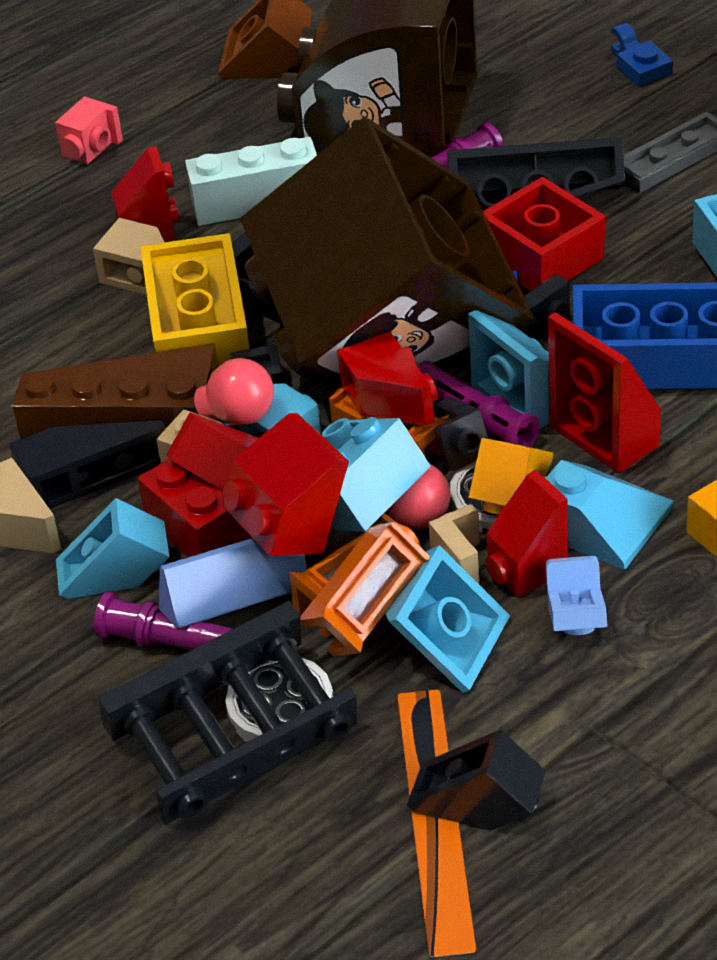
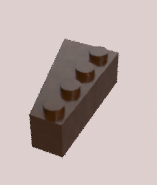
[12,343,218,439]

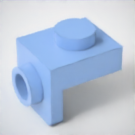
[546,556,607,635]

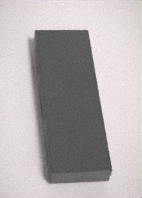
[624,112,717,193]

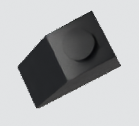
[407,729,546,830]

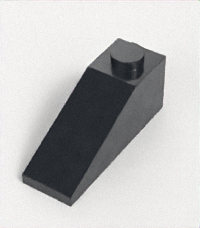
[9,420,166,509]

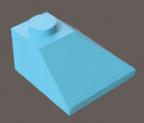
[545,460,674,570]
[385,545,510,693]

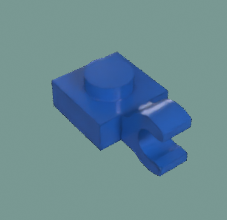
[611,23,673,87]

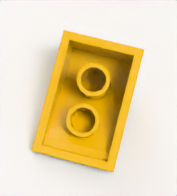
[140,233,249,367]

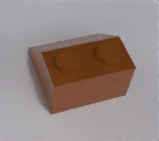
[218,0,313,78]

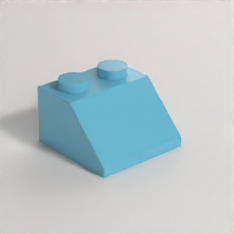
[468,310,550,429]

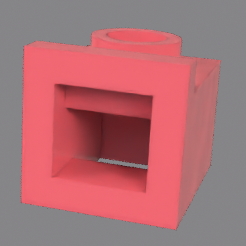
[55,96,123,165]

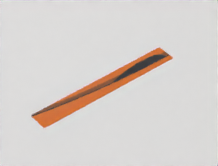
[398,689,476,957]

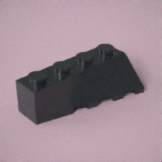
[447,137,625,211]

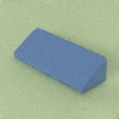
[159,538,307,628]

